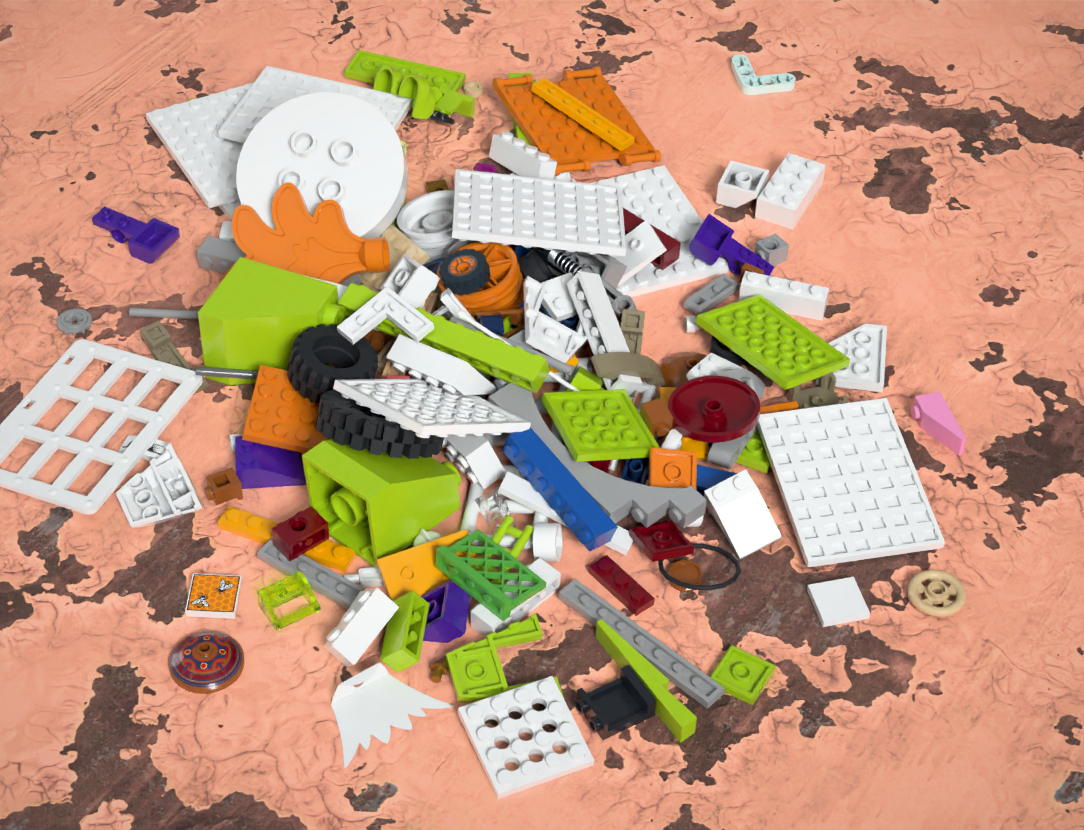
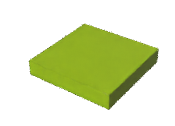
[710,645,776,705]

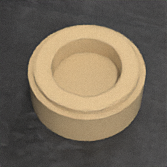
[464,81,483,98]

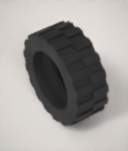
[517,249,555,283]

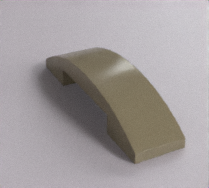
[620,309,645,398]
[140,321,209,395]
[591,352,666,387]

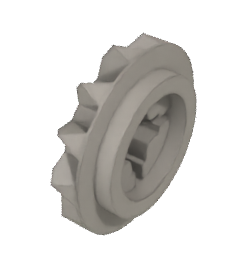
[57,309,93,336]

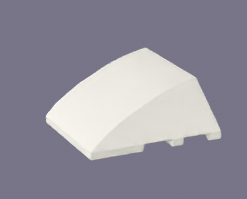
[116,443,204,528]

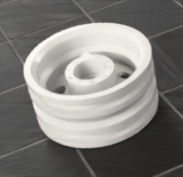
[397,190,458,265]

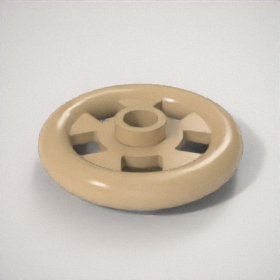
[908,570,966,617]

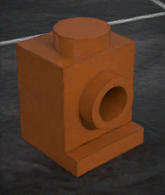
[204,468,243,505]

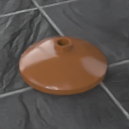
[660,352,707,387]

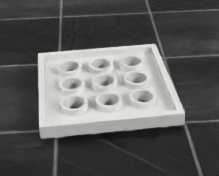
[458,676,594,799]

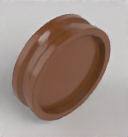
[668,560,703,592]

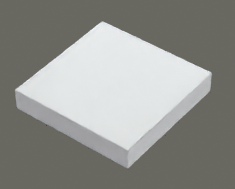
[807,577,870,627]

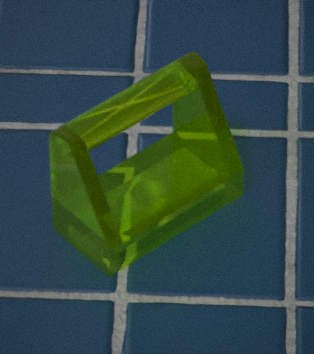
[257,571,321,631]

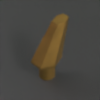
[430,656,449,683]

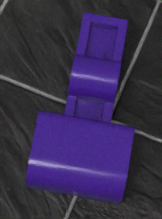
[92,206,180,264]
[689,214,774,276]

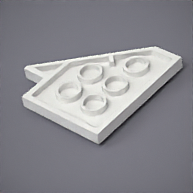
[816,323,887,392]

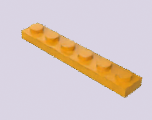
[531,77,635,151]
[217,506,356,573]

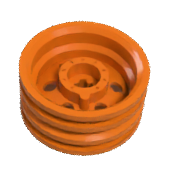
[436,242,524,322]

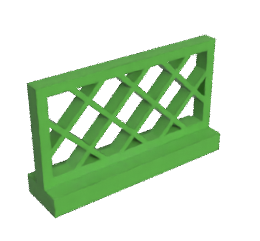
[435,529,547,621]

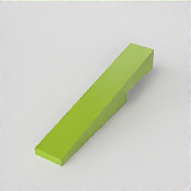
[596,619,697,743]

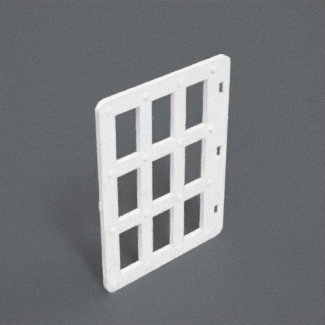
[0,339,203,515]

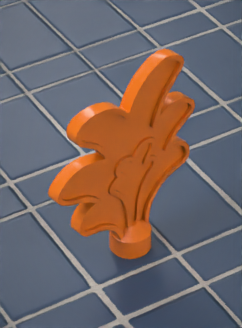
[219,182,390,284]

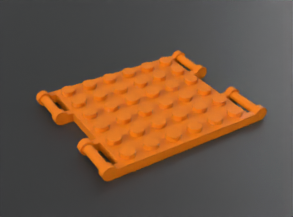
[493,66,661,176]

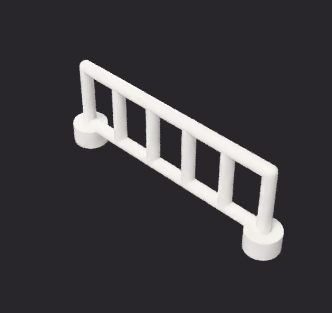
[460,358,593,562]

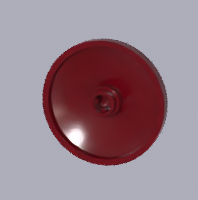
[668,376,760,443]

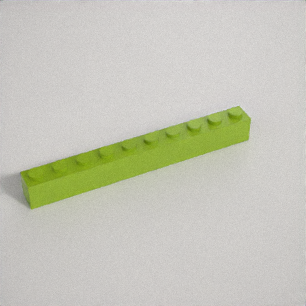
[338,283,550,393]

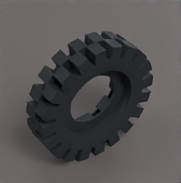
[315,390,444,459]

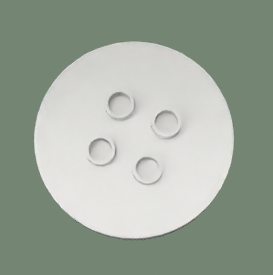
[236,92,408,239]

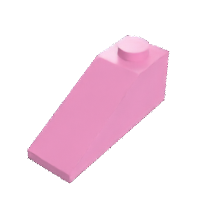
[911,392,966,455]

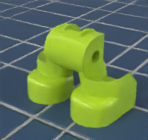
[373,67,442,120]

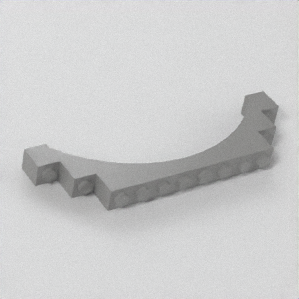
[489,330,707,528]

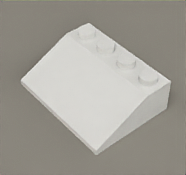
[386,334,499,395]

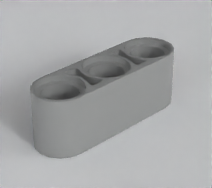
[708,424,757,469]

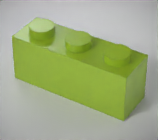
[380,591,430,673]

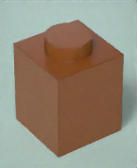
[640,398,674,437]

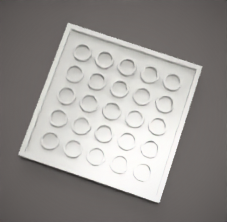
[333,379,531,438]

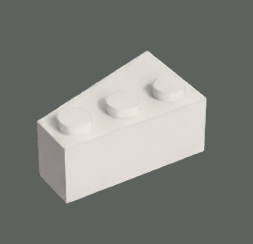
[324,588,399,666]

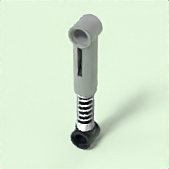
[534,247,638,323]

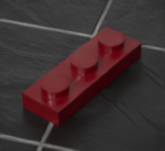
[588,555,655,616]

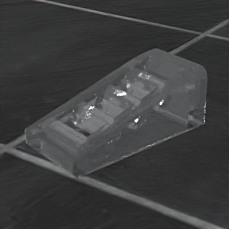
[475,487,516,534]

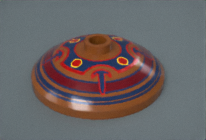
[168,631,245,694]

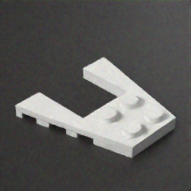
[523,276,588,363]

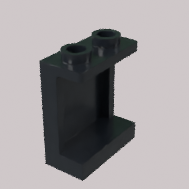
[575,665,656,740]

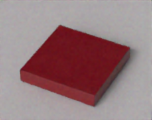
[629,521,695,562]

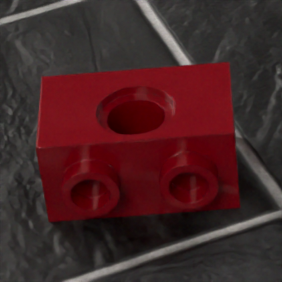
[272,506,329,561]

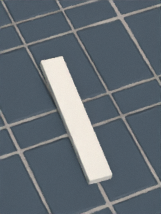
[497,472,633,556]

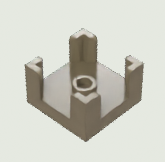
[788,372,849,409]

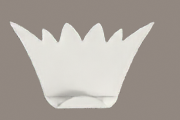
[331,663,454,768]

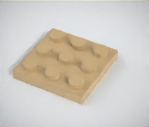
[356,224,430,293]

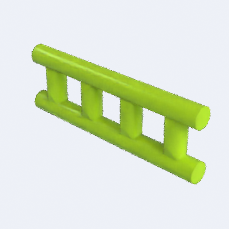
[461,515,534,603]

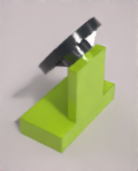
[430,87,475,124]

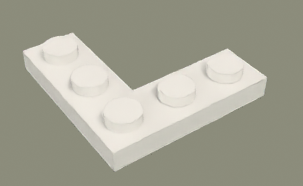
[337,287,434,345]

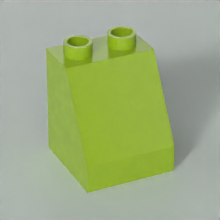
[198,257,345,385]
[302,439,461,569]

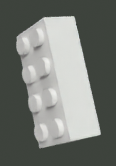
[755,153,826,230]

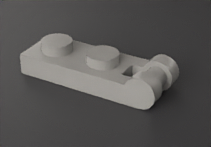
[683,273,739,316]

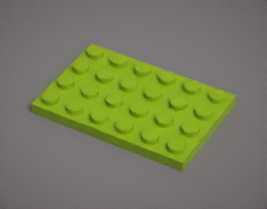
[695,294,850,390]

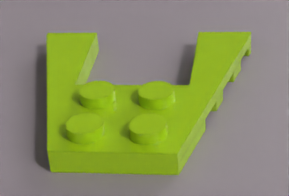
[446,614,564,702]

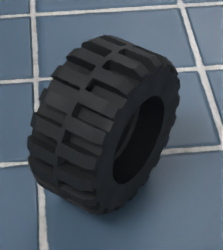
[287,324,378,404]

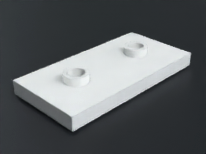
[614,220,667,287]

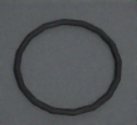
[658,543,741,590]

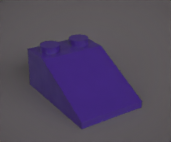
[235,436,307,489]

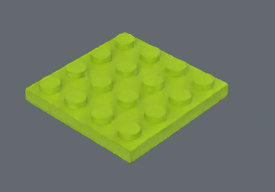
[541,389,660,462]

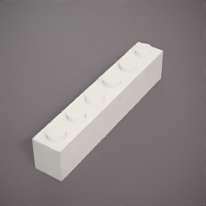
[567,271,642,395]

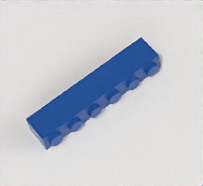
[502,427,618,552]

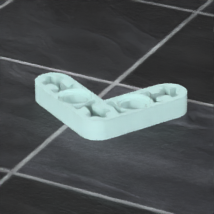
[731,55,796,95]

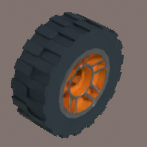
[439,249,491,295]

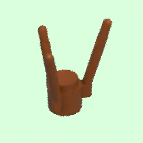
[475,307,525,339]

